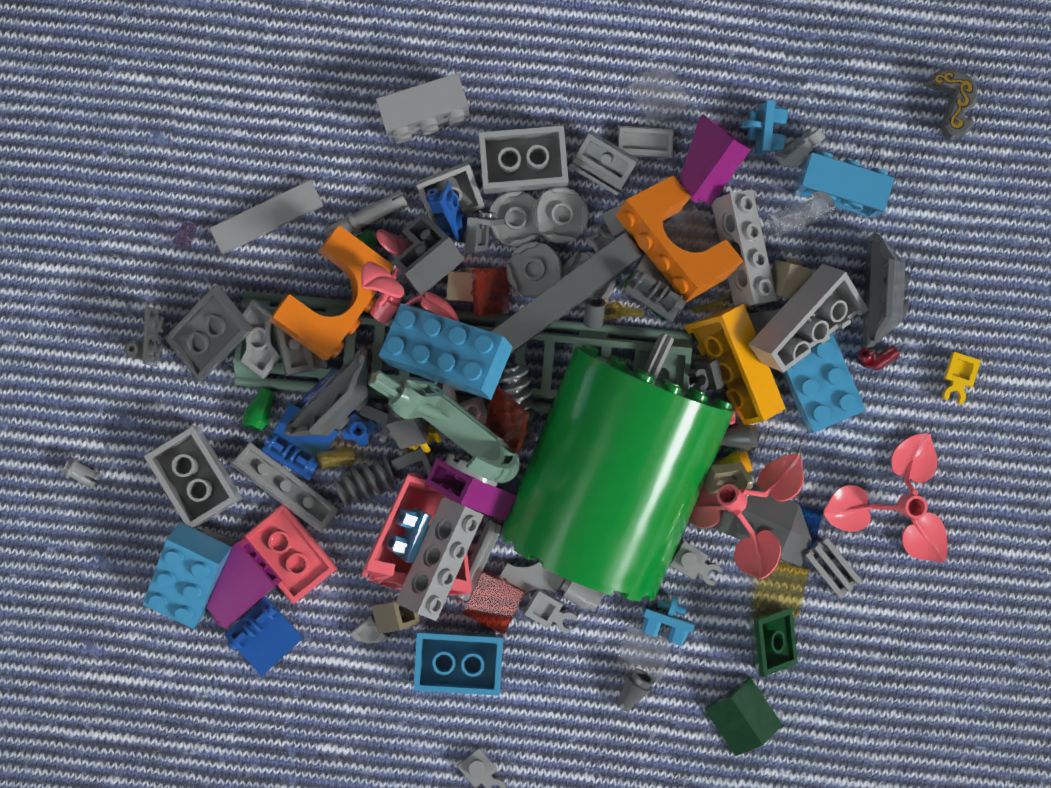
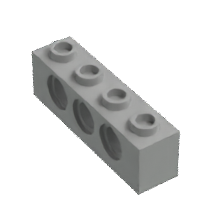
[712,190,777,308]
[395,497,483,621]

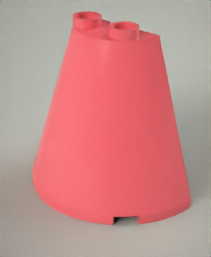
[362,473,471,595]

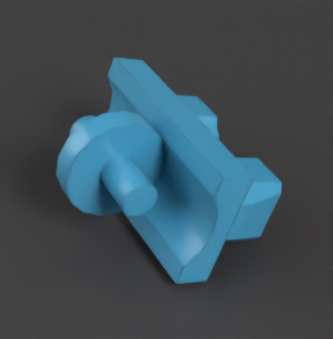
[740,99,788,155]
[386,507,432,564]
[641,595,695,646]

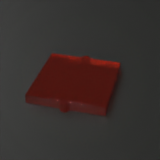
[471,267,510,316]
[485,386,529,453]
[463,570,525,634]

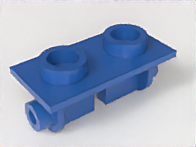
[426,181,467,243]

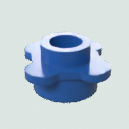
[342,414,375,447]

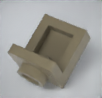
[704,462,753,498]

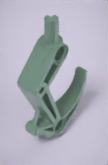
[368,370,520,483]

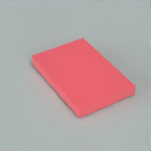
[240,504,338,604]

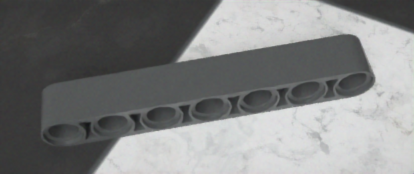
[491,232,643,356]

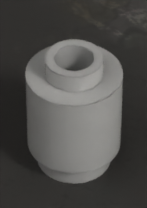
[560,579,604,611]

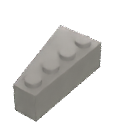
[749,264,868,373]

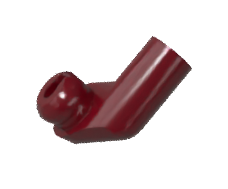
[857,345,900,370]

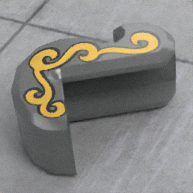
[924,69,978,140]

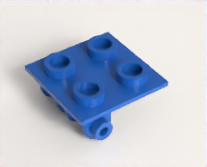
[261,403,339,480]
[224,596,303,677]

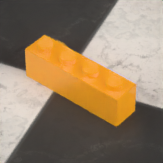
[684,304,786,425]

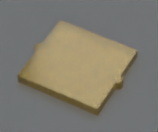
[752,562,809,618]

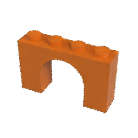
[615,175,744,302]
[268,225,394,361]

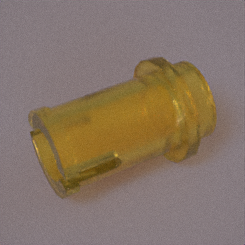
[317,445,355,470]

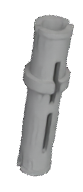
[325,189,408,236]

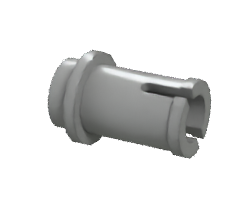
[62,458,101,489]

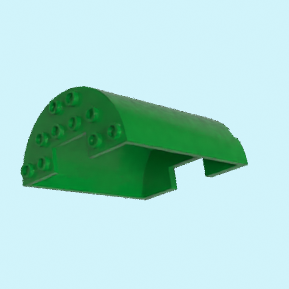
[500,344,735,601]

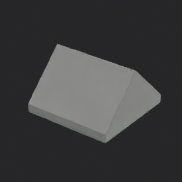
[415,161,485,226]

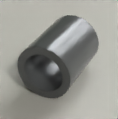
[583,297,606,329]

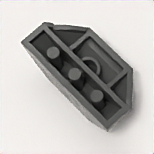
[862,233,909,348]
[284,345,369,436]
[712,484,812,567]

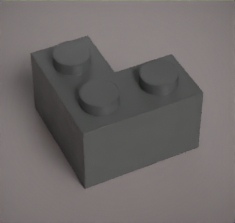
[392,213,465,296]
[386,378,458,449]

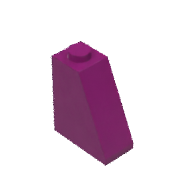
[679,114,750,206]
[425,458,517,521]
[206,538,283,629]

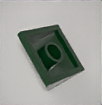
[748,608,798,677]
[704,677,783,756]

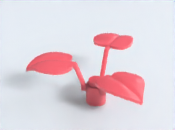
[361,229,459,324]
[823,433,948,562]
[689,453,804,579]

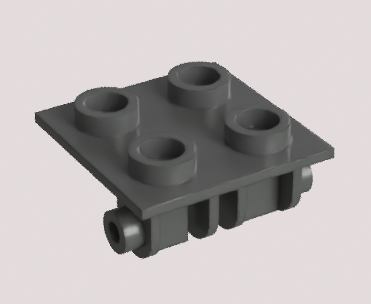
[624,253,686,323]
[124,306,164,367]

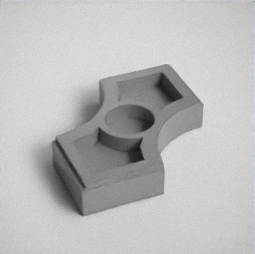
[241,299,281,379]
[493,562,565,602]

